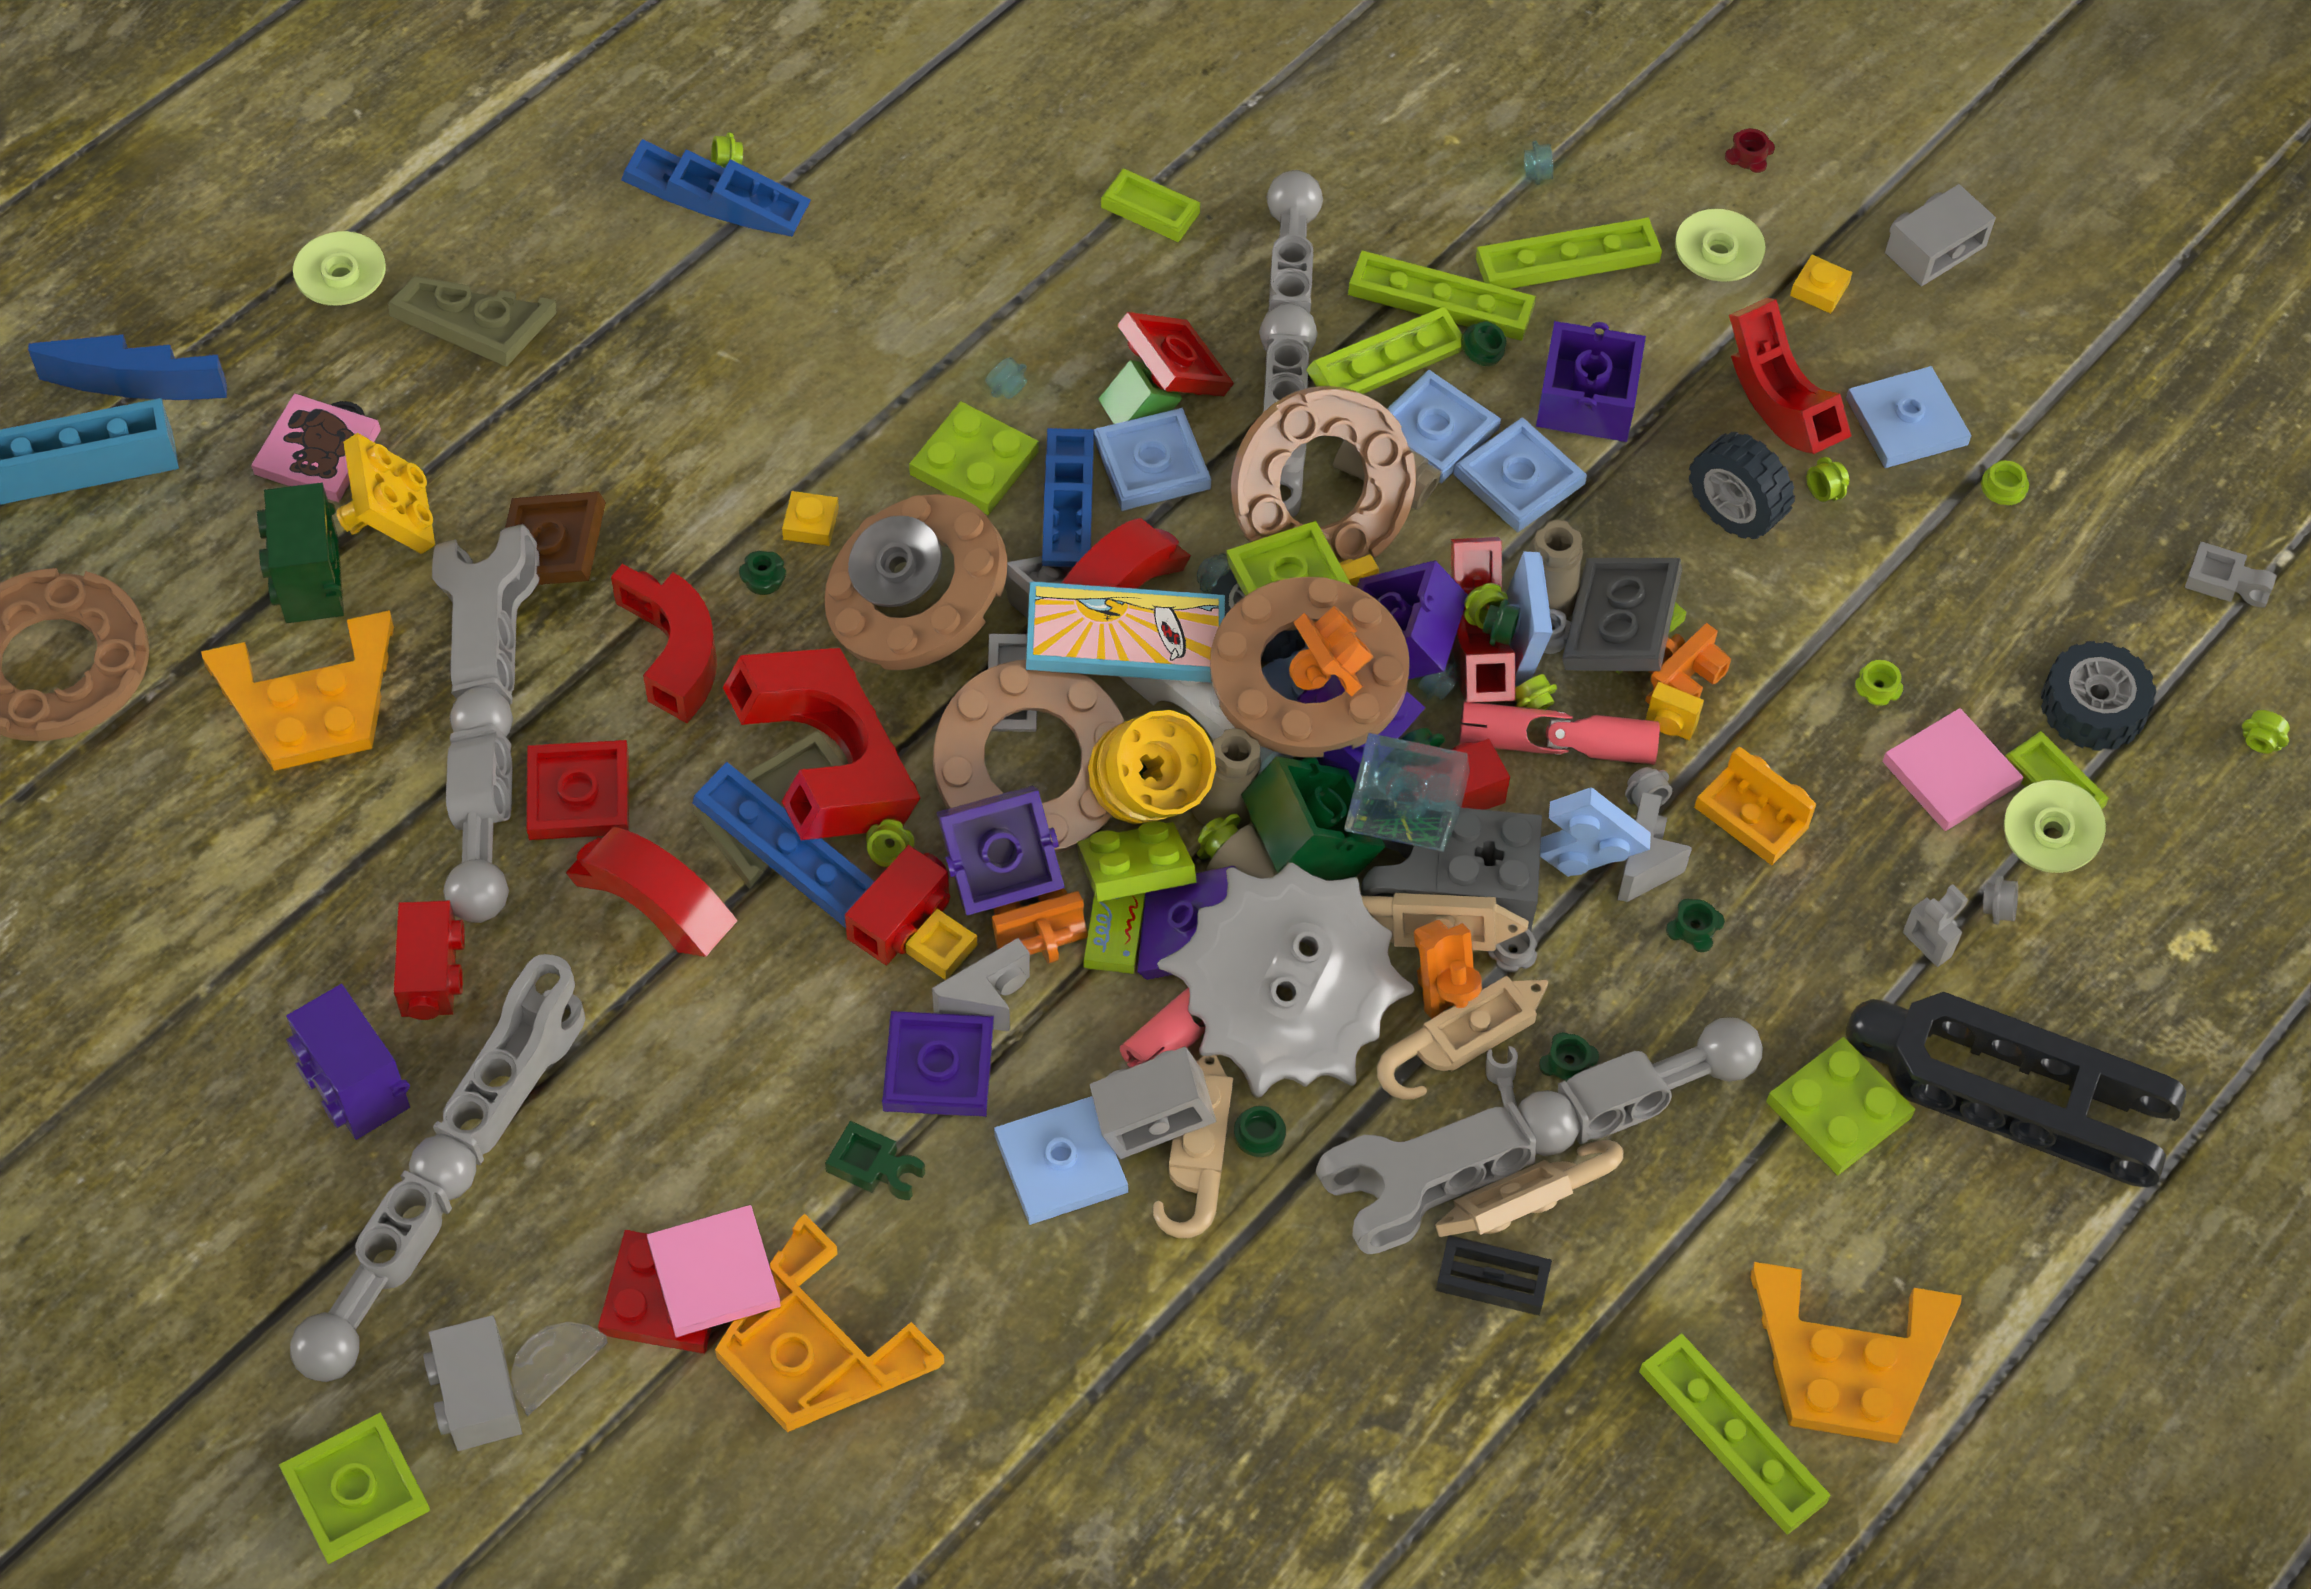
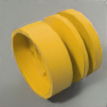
[1088,710,1216,824]

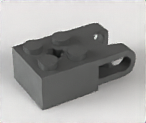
[1361,801,1542,931]

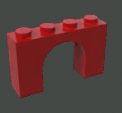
[722,648,921,840]

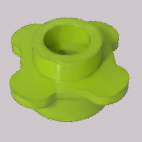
[1197,814,1241,860]

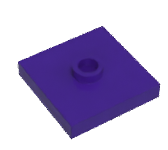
[1137,865,1237,980]
[882,1011,994,1117]

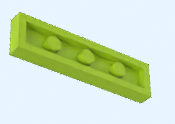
[1475,217,1662,289]
[1348,250,1536,341]
[1306,306,1463,394]
[1639,1333,1831,1535]

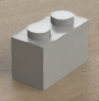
[1885,184,1996,287]
[1090,1046,1216,1159]
[423,1315,522,1451]

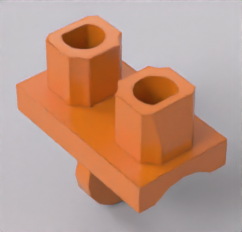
[1289,606,1374,696]
[1645,623,1731,704]
[992,888,1088,964]
[1414,920,1482,1019]

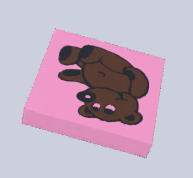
[251,393,381,502]

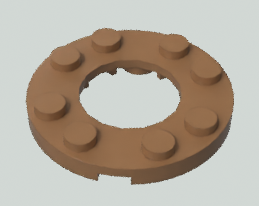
[1231,386,1416,563]
[825,494,1007,670]
[0,568,149,741]
[1210,577,1409,757]
[933,660,1125,853]

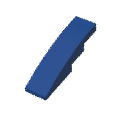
[621,139,811,237]
[28,334,227,400]
[1042,428,1094,567]

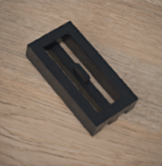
[1436,1235,1552,1316]

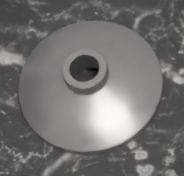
[848,516,942,607]

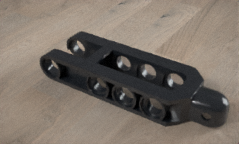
[1846,992,2187,1187]

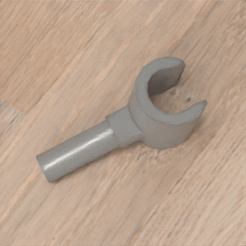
[1485,1046,1518,1107]

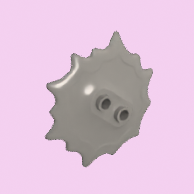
[1157,862,1414,1098]

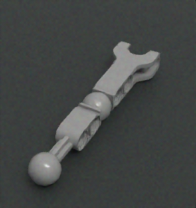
[1259,169,1323,518]
[432,524,539,923]
[290,954,585,1382]
[1316,1017,1763,1254]

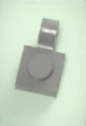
[2185,542,2277,608]
[1902,884,1968,967]

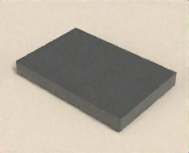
[1562,558,1682,671]

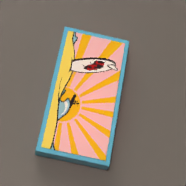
[1026,581,1225,683]

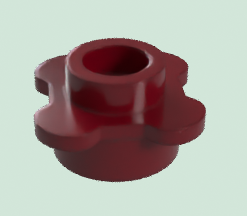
[1725,128,1775,173]

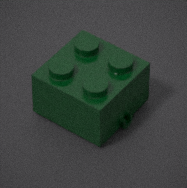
[257,482,344,623]
[1241,756,1386,881]

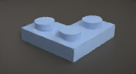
[1540,787,1651,877]

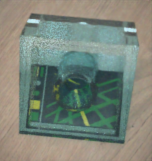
[1345,733,1470,852]

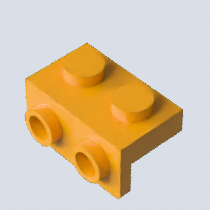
[1694,747,1816,866]

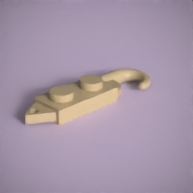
[1361,893,1529,951]
[1377,976,1548,1100]
[1153,1055,1233,1238]
[1435,1140,1624,1237]

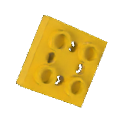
[336,433,435,554]

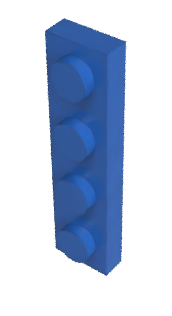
[692,762,875,928]

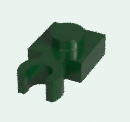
[825,1121,925,1201]

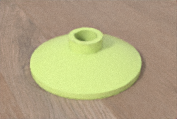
[1675,209,1766,282]
[293,231,386,306]
[2004,780,2106,873]

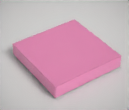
[1882,708,2023,831]
[647,1205,781,1337]

